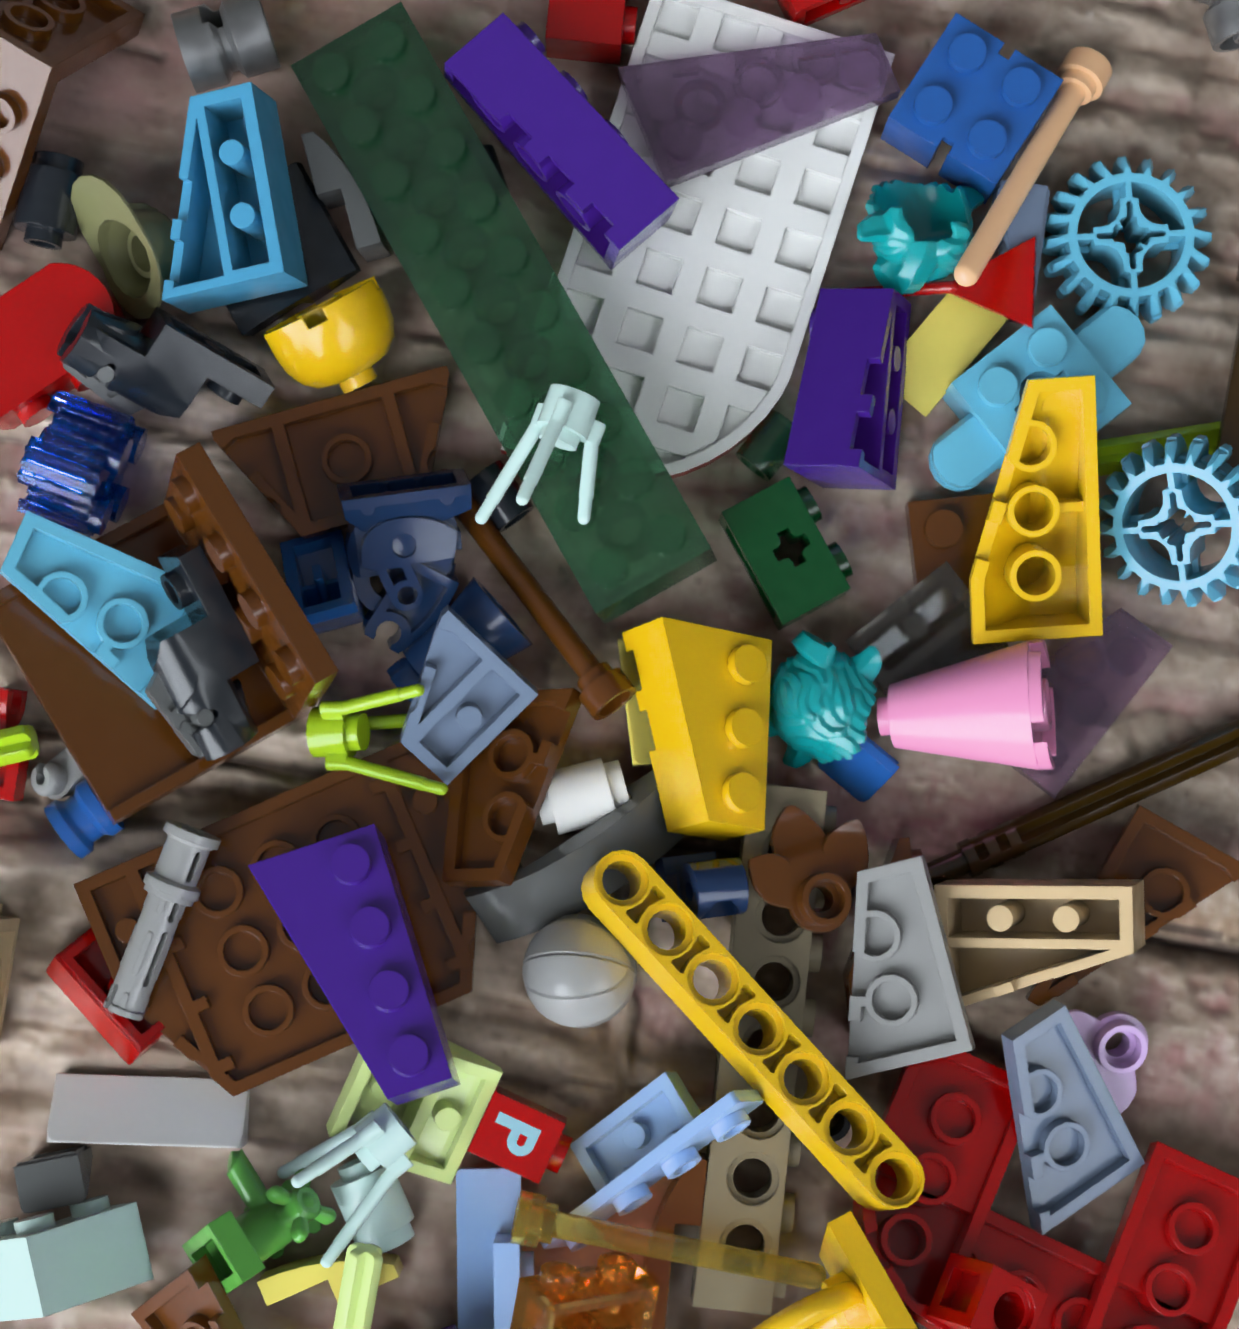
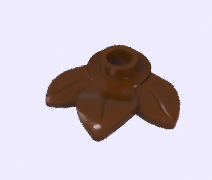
[748,805,869,933]

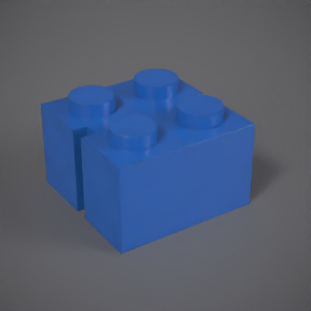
[880,12,1064,204]

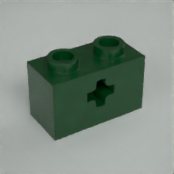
[719,476,853,631]

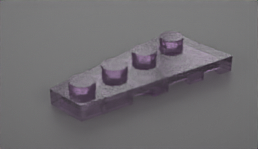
[618,33,901,188]

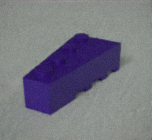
[444,13,680,270]

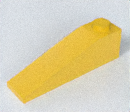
[969,374,1103,644]

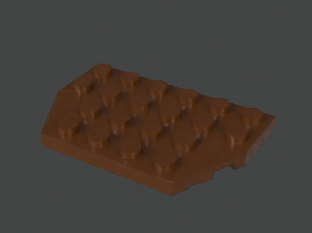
[73,742,477,1097]

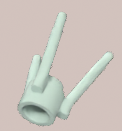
[475,384,606,525]
[277,1103,417,1268]

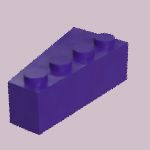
[248,824,461,1105]

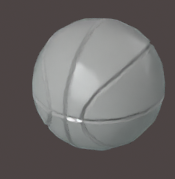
[522,913,637,1029]

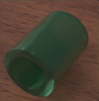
[735,410,792,482]

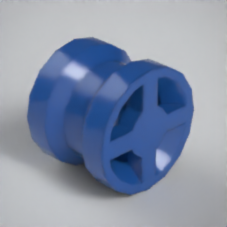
[44,778,125,859]

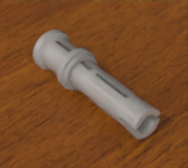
[103,820,221,1021]

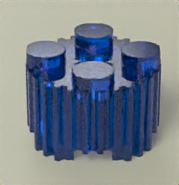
[16,390,148,538]

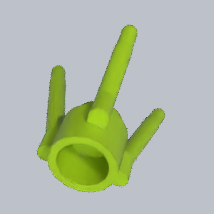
[306,684,448,795]

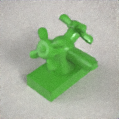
[182,1148,336,1294]

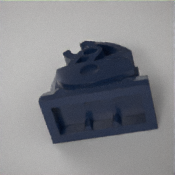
[336,468,472,654]

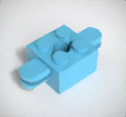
[928,305,1146,492]

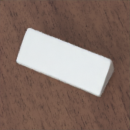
[46,1073,250,1148]

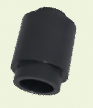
[13,151,85,250]

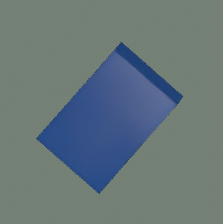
[280,529,365,635]

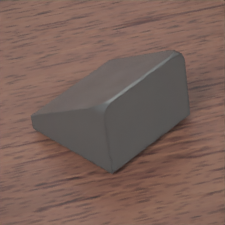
[13,1145,93,1214]

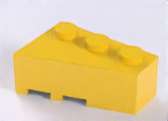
[622,617,772,841]

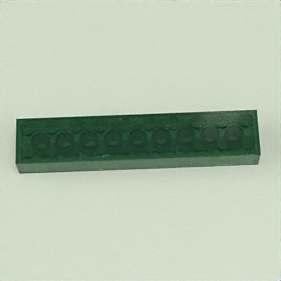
[291,2,717,624]

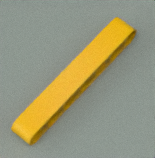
[581,850,925,1211]

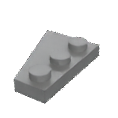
[845,855,975,1080]

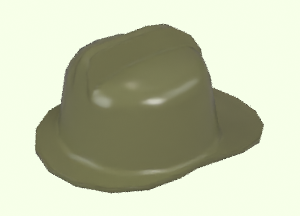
[71,174,175,319]

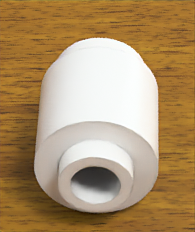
[539,757,629,835]

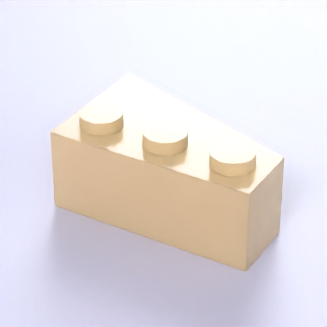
[934,878,1145,1006]

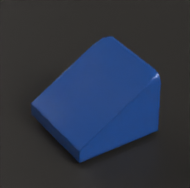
[817,736,899,802]

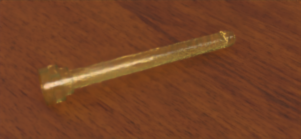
[510,1190,826,1289]

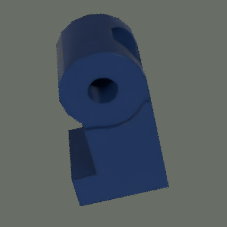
[655,851,749,922]

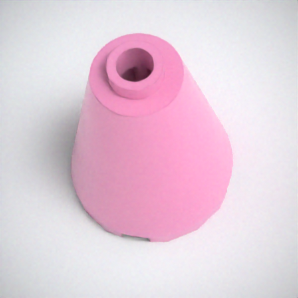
[877,639,1057,770]

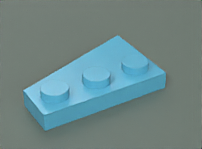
[0,510,186,710]

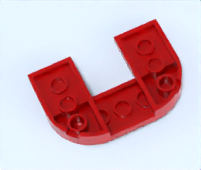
[853,1052,1239,1329]

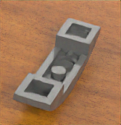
[463,770,685,944]

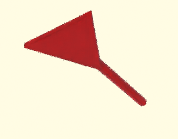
[851,236,1037,329]

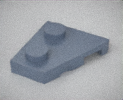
[400,604,538,785]

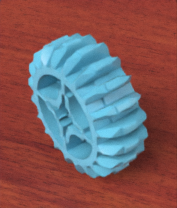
[1042,156,1212,324]
[1099,433,1239,607]

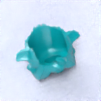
[857,179,984,295]
[768,630,882,769]

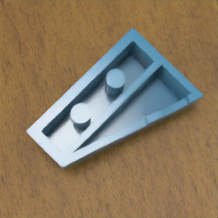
[162,82,308,314]

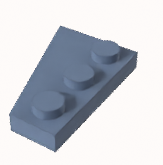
[1001,999,1145,1235]

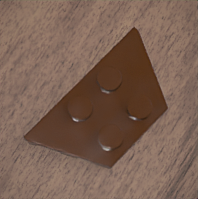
[211,365,451,540]

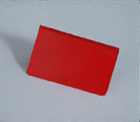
[46,928,165,1065]

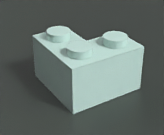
[0,1195,154,1322]

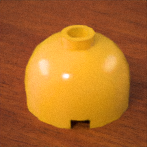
[263,276,394,394]

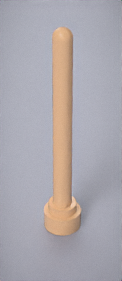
[954,47,1112,287]

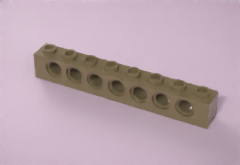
[690,784,837,1315]

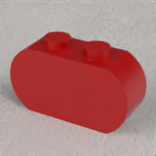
[0,263,124,430]

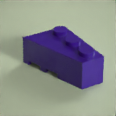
[783,288,911,490]

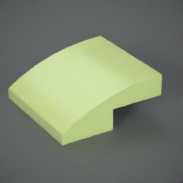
[326,1040,503,1185]

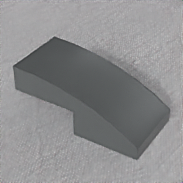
[301,131,391,262]

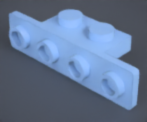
[538,1071,764,1252]
[456,1167,535,1329]

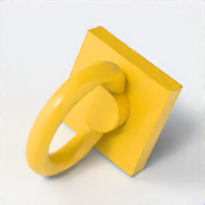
[753,1211,918,1329]

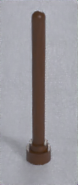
[439,469,636,720]

